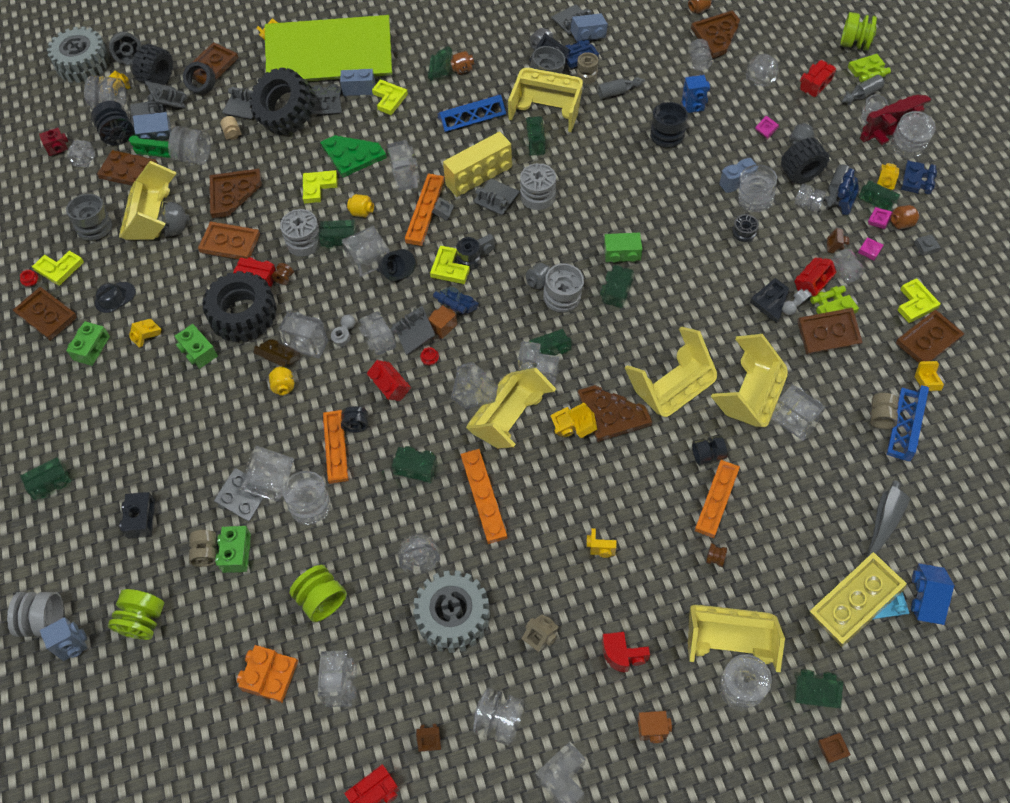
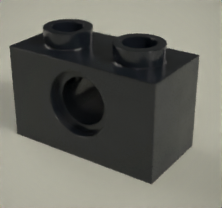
[119,492,155,539]

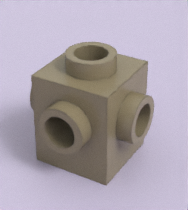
[521,614,559,652]

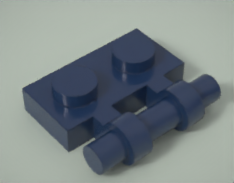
[565,40,599,68]
[901,160,937,194]
[838,168,859,215]
[433,287,479,314]

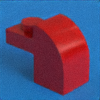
[601,632,650,672]

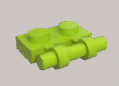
[848,54,891,83]
[810,285,859,314]

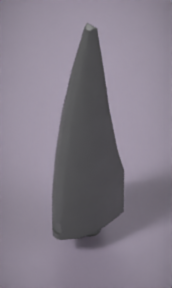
[865,481,910,559]

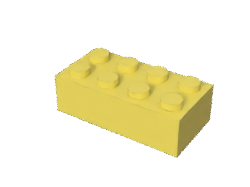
[443,131,512,197]
[810,552,907,647]

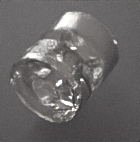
[688,39,713,71]
[860,95,888,125]
[794,183,826,213]
[832,249,865,283]

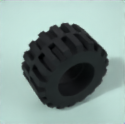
[132,44,174,85]
[780,137,830,184]

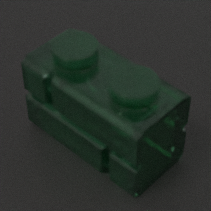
[526,116,545,156]
[319,220,357,248]
[600,265,634,308]
[391,446,438,483]
[20,457,72,500]

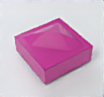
[755,116,779,139]
[868,207,892,229]
[858,237,884,260]

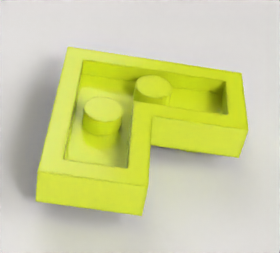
[372,79,408,115]
[303,170,338,204]
[430,246,470,284]
[32,251,84,286]
[898,278,940,323]

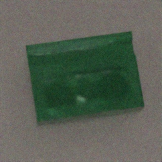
[427,46,452,81]

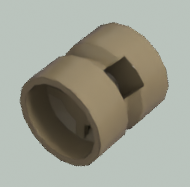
[577,52,598,84]
[870,393,899,429]
[189,530,217,567]

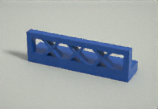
[437,95,506,132]
[886,385,929,462]

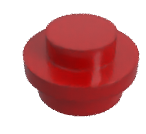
[20,270,39,287]
[420,347,439,365]

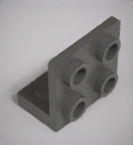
[310,84,342,115]

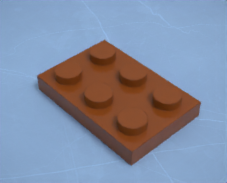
[198,221,260,259]

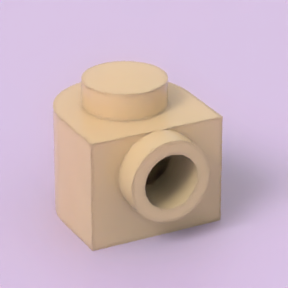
[220,116,242,140]

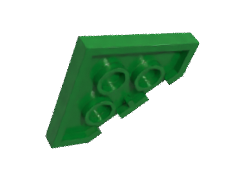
[320,135,387,178]

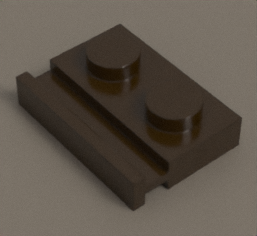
[254,339,301,368]

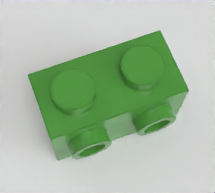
[604,233,642,262]
[66,321,110,366]
[174,324,218,369]
[215,526,251,573]

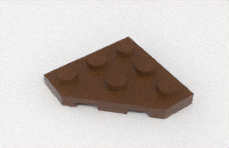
[691,10,740,58]
[209,168,262,218]
[577,385,652,442]

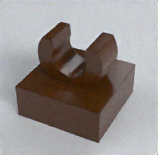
[827,228,849,254]
[416,724,441,752]
[817,733,851,764]

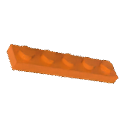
[405,174,445,246]
[461,449,507,544]

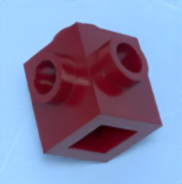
[39,128,69,156]

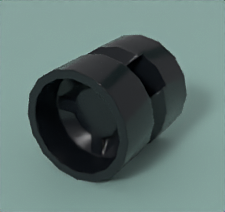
[457,237,481,270]
[692,434,728,466]

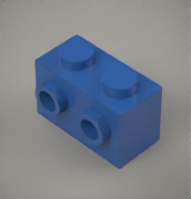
[681,75,710,113]

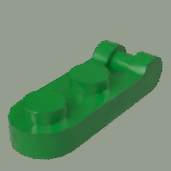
[129,136,176,158]

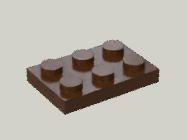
[183,42,239,84]
[97,150,158,186]
[13,287,77,341]
[797,308,863,355]
[896,310,965,363]

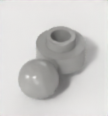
[782,289,812,315]
[331,315,355,346]

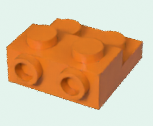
[237,645,298,703]

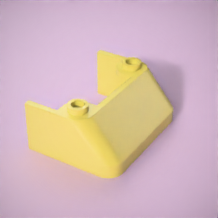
[508,68,583,132]
[119,161,176,240]
[624,327,717,417]
[711,334,788,427]
[466,368,556,449]
[688,605,785,672]

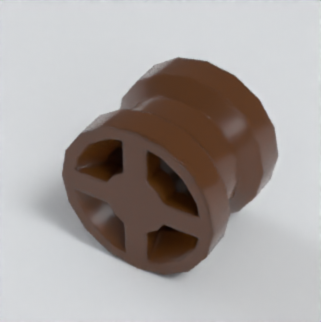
[272,263,294,285]
[706,543,727,567]

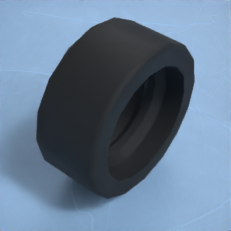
[183,61,216,94]

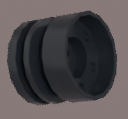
[91,100,134,146]
[650,102,688,147]

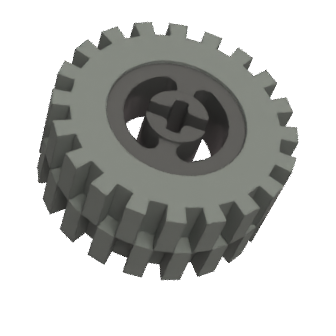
[47,27,110,83]
[413,571,490,653]

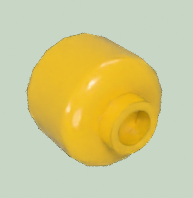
[347,194,374,218]
[269,367,294,395]

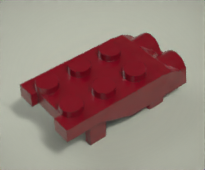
[860,95,932,145]

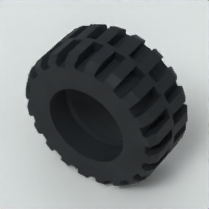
[250,68,315,135]
[202,271,277,342]

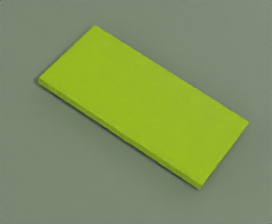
[265,15,393,81]

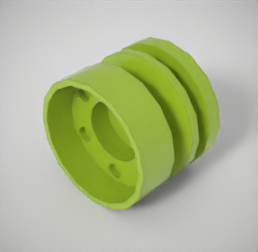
[840,12,877,50]
[289,565,347,622]
[108,589,164,640]

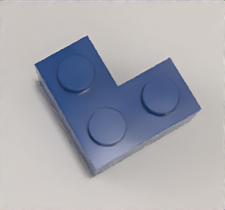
[911,563,955,625]

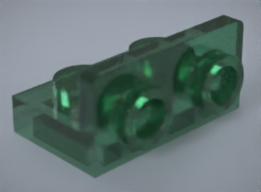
[858,180,900,211]
[529,329,572,362]
[794,669,843,709]

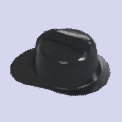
[376,249,416,281]
[95,282,136,313]

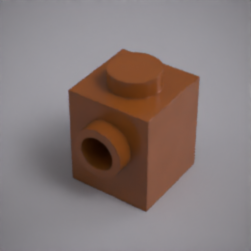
[428,305,457,339]
[637,711,672,743]

